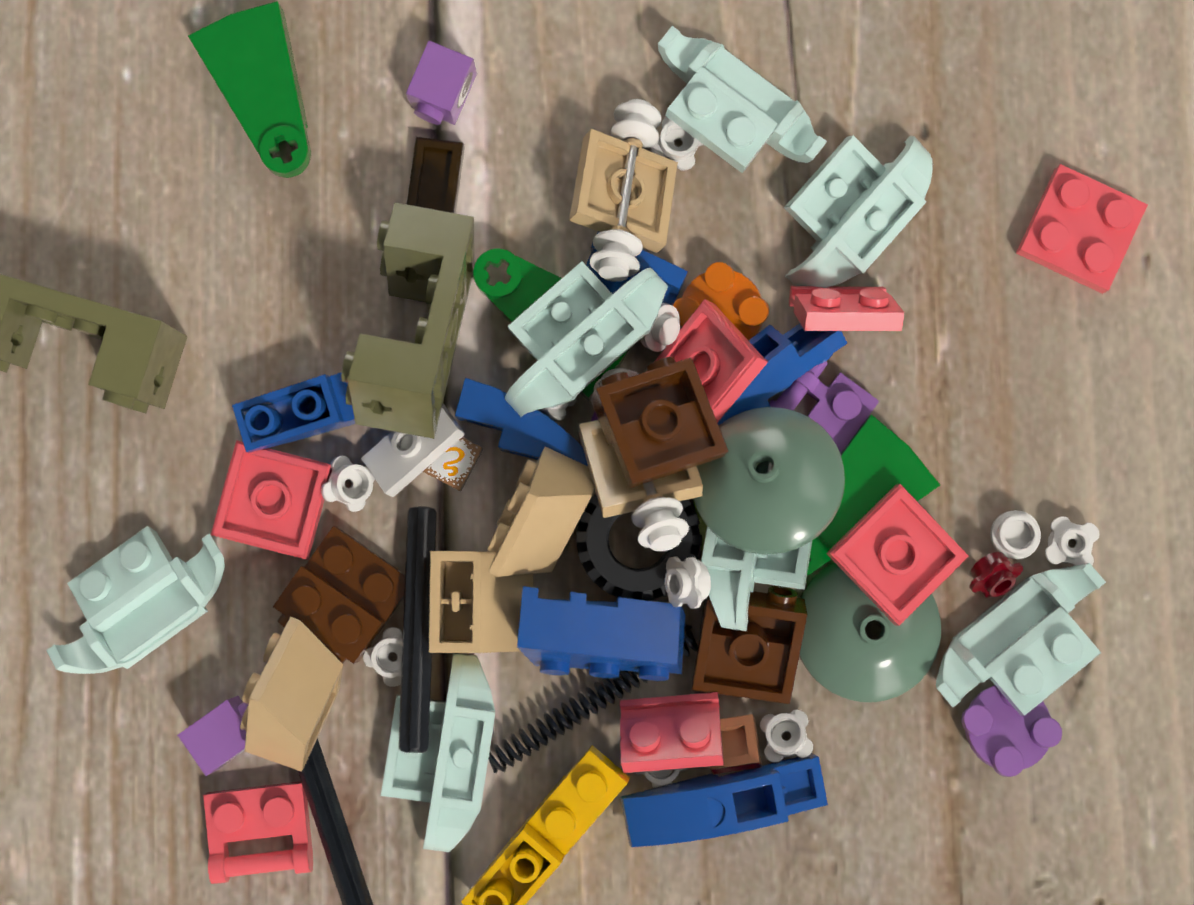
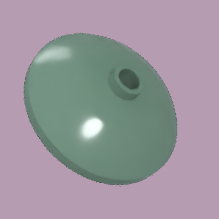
[694,407,845,554]
[799,562,941,702]

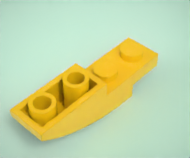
[461,745,630,905]

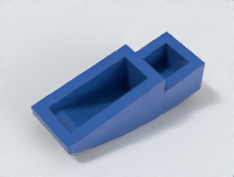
[455,378,588,466]

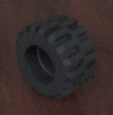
[576,493,702,601]

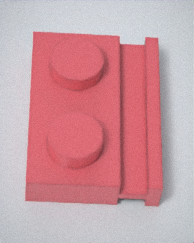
[789,286,904,331]
[620,692,724,773]

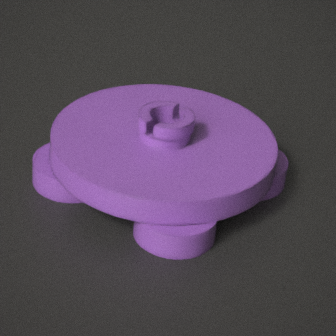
[961,685,1062,777]

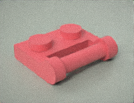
[203,781,313,884]

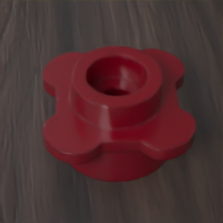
[969,552,1023,598]

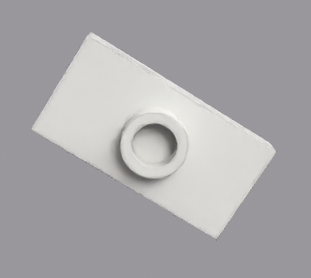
[361,404,465,497]

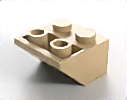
[487,447,594,577]
[429,551,534,653]
[240,617,343,772]

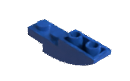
[718,323,847,426]
[232,372,355,453]
[620,753,828,847]

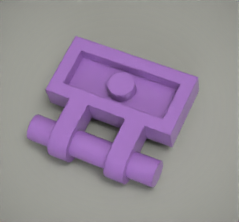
[769,361,879,454]

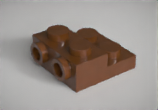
[591,357,728,489]
[273,526,405,664]
[692,586,807,704]

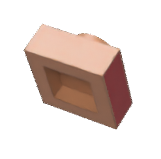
[710,714,762,775]

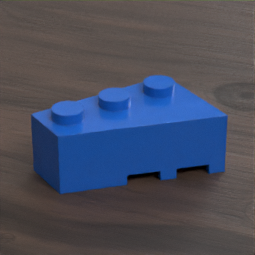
[517,586,685,681]

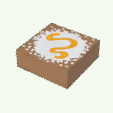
[423,437,483,491]

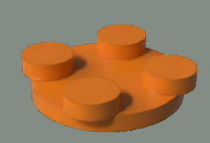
[672,262,769,341]

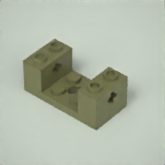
[341,202,475,439]
[0,274,188,414]

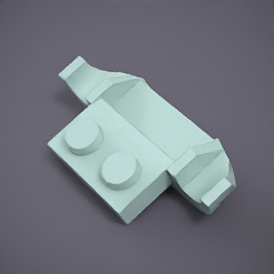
[658,26,827,173]
[784,135,933,288]
[505,261,669,417]
[701,462,812,631]
[46,526,225,674]
[936,563,1106,716]
[381,653,495,852]

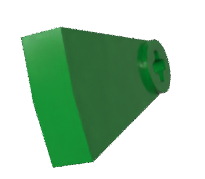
[188,1,311,178]
[473,248,630,401]
[807,415,940,576]

